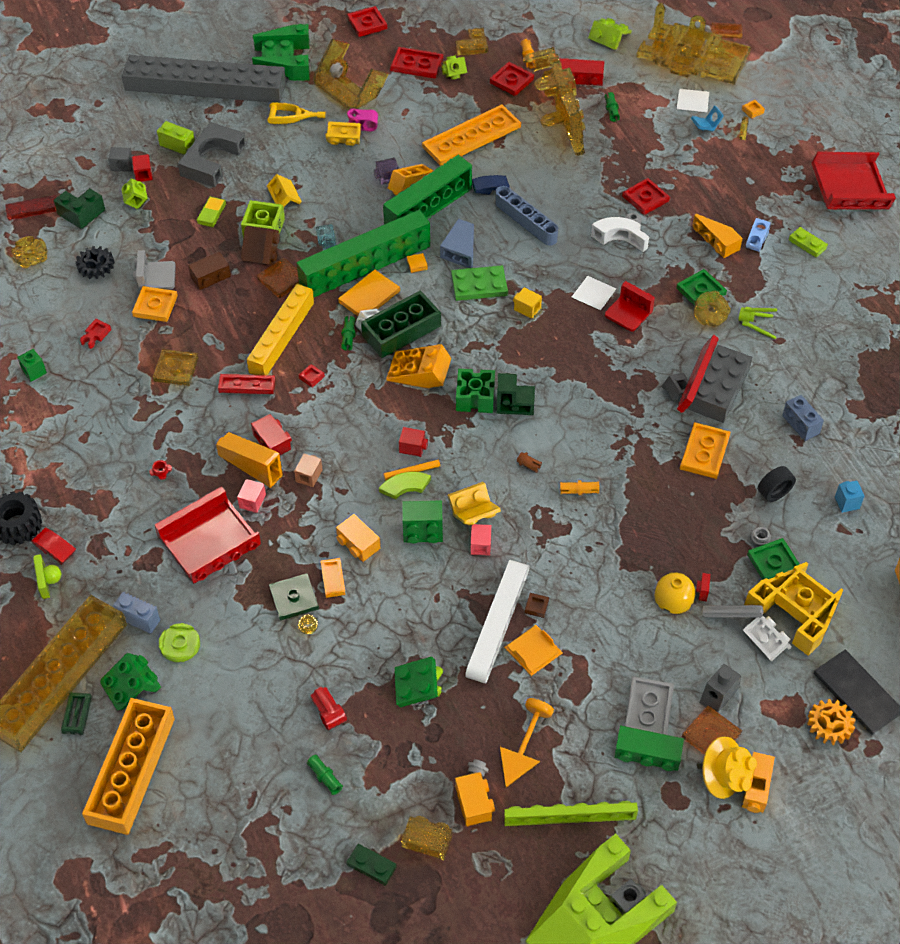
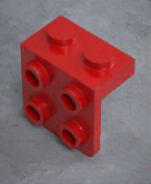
[605,281,655,332]

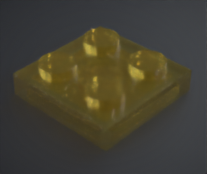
[153,349,198,386]

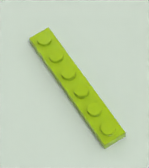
[504,801,638,826]

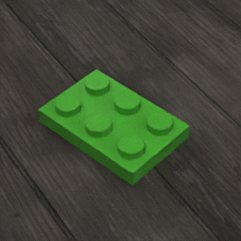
[451,265,508,301]

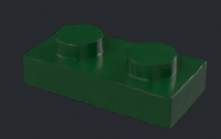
[347,844,397,886]

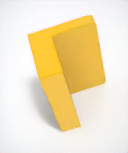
[267,174,302,208]

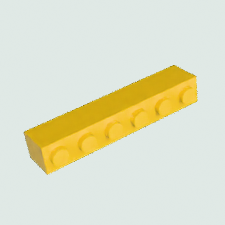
[247,284,314,375]

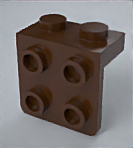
[241,226,280,265]

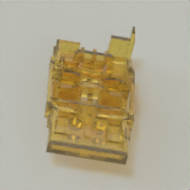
[636,3,751,85]
[523,46,586,156]

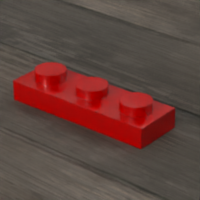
[218,374,276,394]

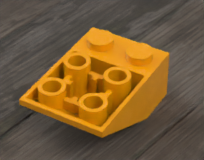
[386,344,452,388]

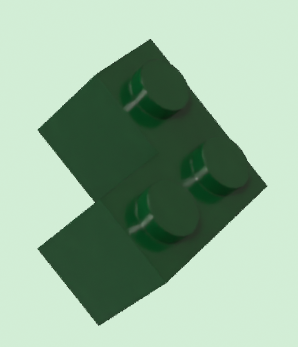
[53,188,105,230]
[497,373,535,415]

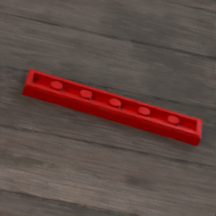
[677,334,719,413]

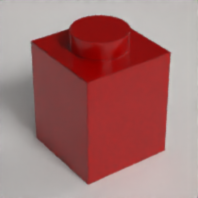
[132,154,153,182]
[399,427,428,457]

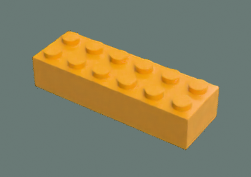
[82,698,175,835]

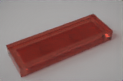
[5,195,57,220]

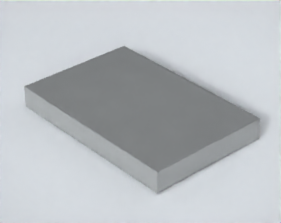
[625,676,674,735]

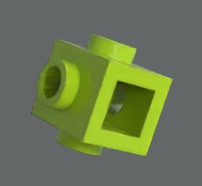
[442,55,467,80]
[122,178,148,209]

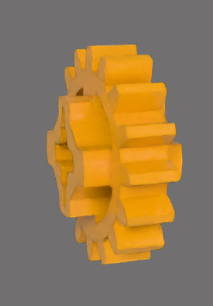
[807,699,856,745]

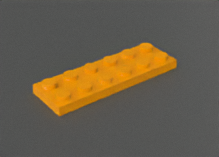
[422,104,521,166]

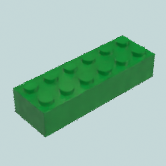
[383,155,472,225]

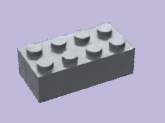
[689,345,753,423]

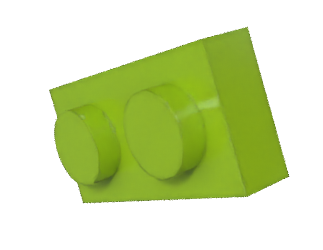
[789,227,828,258]

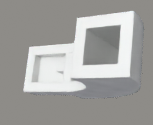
[591,217,649,252]

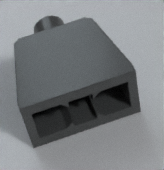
[699,664,741,715]

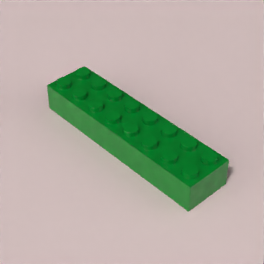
[296,210,430,298]

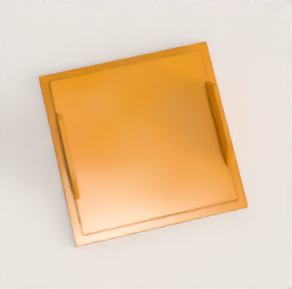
[505,625,563,676]

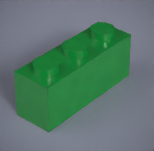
[614,725,684,771]

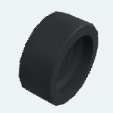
[757,466,796,502]

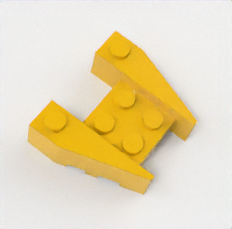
[744,562,843,656]

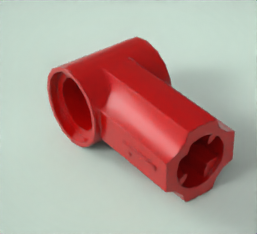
[310,687,347,731]

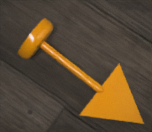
[500,698,554,788]

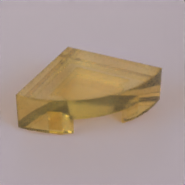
[739,116,749,140]

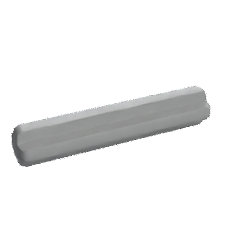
[702,605,763,618]

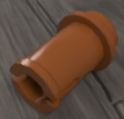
[517,452,542,473]

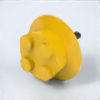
[697,737,757,799]

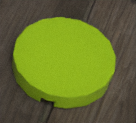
[159,623,200,663]

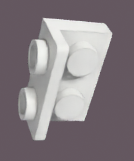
[743,616,792,661]

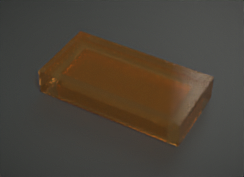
[711,23,742,39]

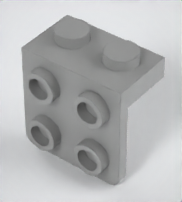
[133,250,176,291]

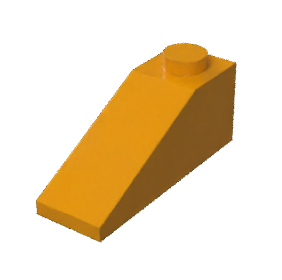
[387,164,434,195]

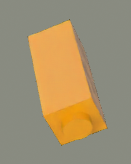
[742,752,775,813]

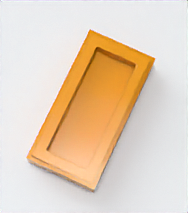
[321,558,346,598]

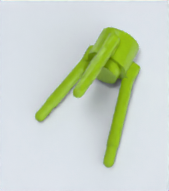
[739,307,777,339]

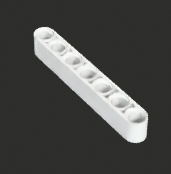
[465,560,529,684]

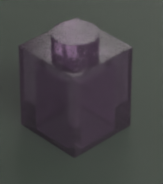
[374,157,399,185]

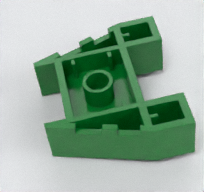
[252,24,310,81]

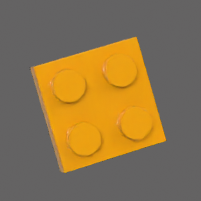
[132,286,178,322]

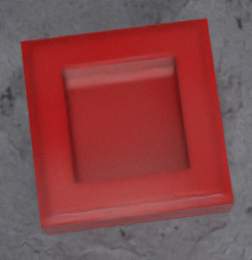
[299,364,325,388]

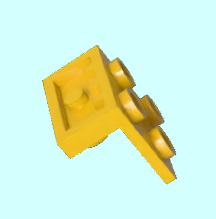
[447,482,501,525]

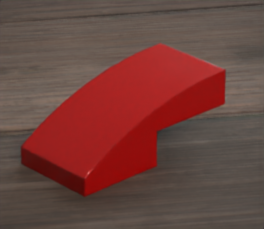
[31,527,76,565]

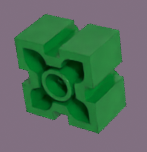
[456,368,495,413]

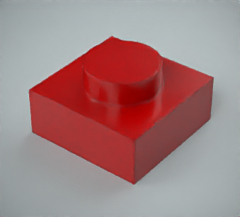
[696,573,711,602]

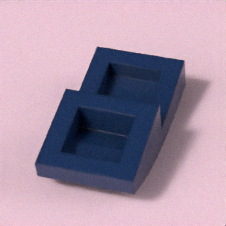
[472,175,510,195]

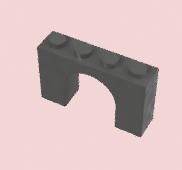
[178,122,247,187]

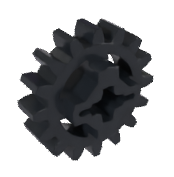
[75,246,115,279]

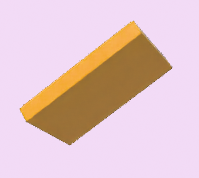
[338,270,400,316]
[680,422,731,479]

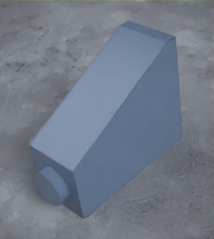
[440,219,474,268]

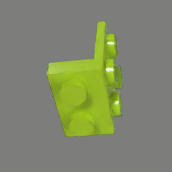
[588,18,632,50]

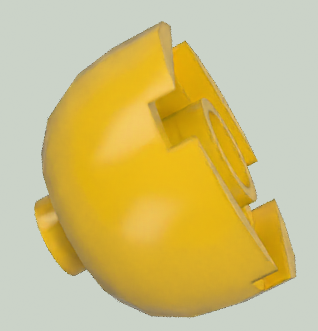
[654,572,696,614]

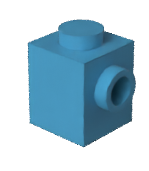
[835,480,865,513]

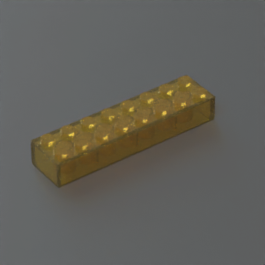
[0,594,127,753]

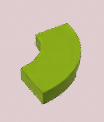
[379,472,431,500]

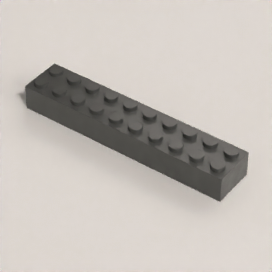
[122,55,286,103]

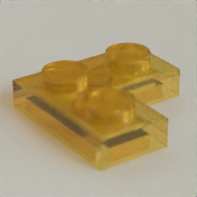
[455,28,488,56]

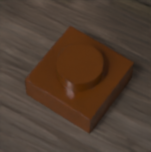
[525,593,549,618]

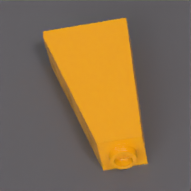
[216,432,283,488]

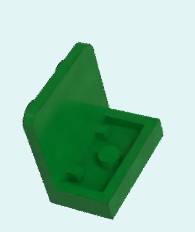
[100,653,161,711]

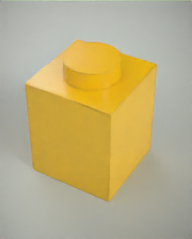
[513,287,542,319]

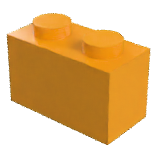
[336,514,381,562]
[455,772,495,827]

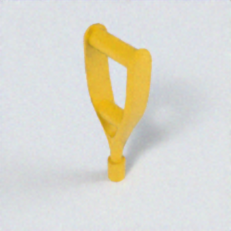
[267,102,326,124]

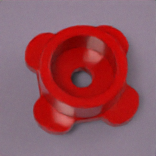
[149,460,172,480]

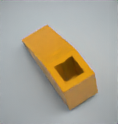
[692,214,743,258]

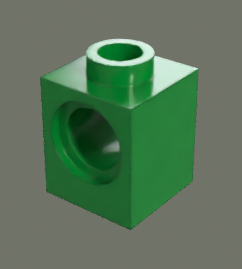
[17,349,47,382]

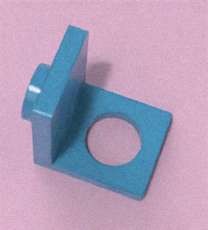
[691,106,724,131]

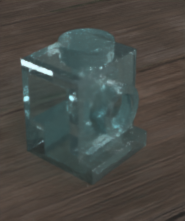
[316,224,336,251]

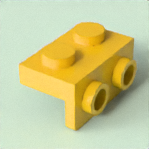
[325,121,361,146]

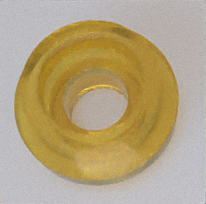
[298,614,318,634]

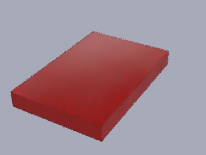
[390,47,444,79]

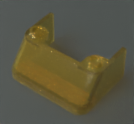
[313,39,389,110]

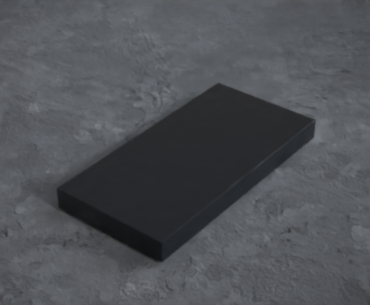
[814,649,900,735]

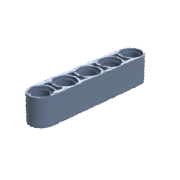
[496,186,558,245]

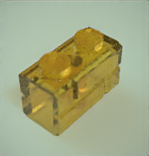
[401,816,452,860]

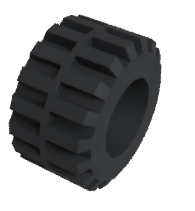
[0,491,42,545]

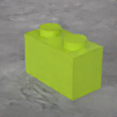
[157,121,195,155]

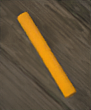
[383,459,440,481]

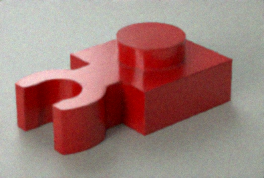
[80,319,111,349]

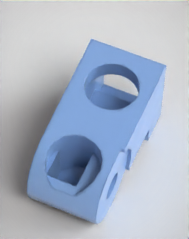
[746,218,771,252]

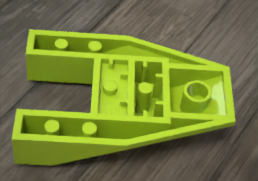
[526,834,677,944]

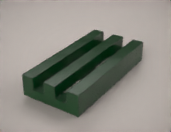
[61,692,92,735]

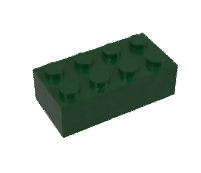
[361,290,441,358]

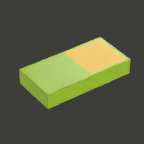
[197,196,226,227]

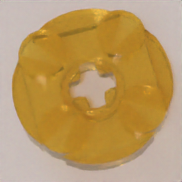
[11,236,48,268]
[694,291,731,327]

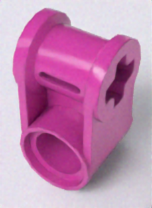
[347,109,378,132]

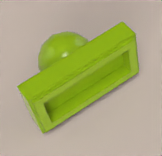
[33,554,62,599]

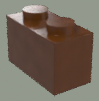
[188,252,231,290]

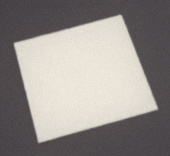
[677,89,709,112]
[572,276,616,310]

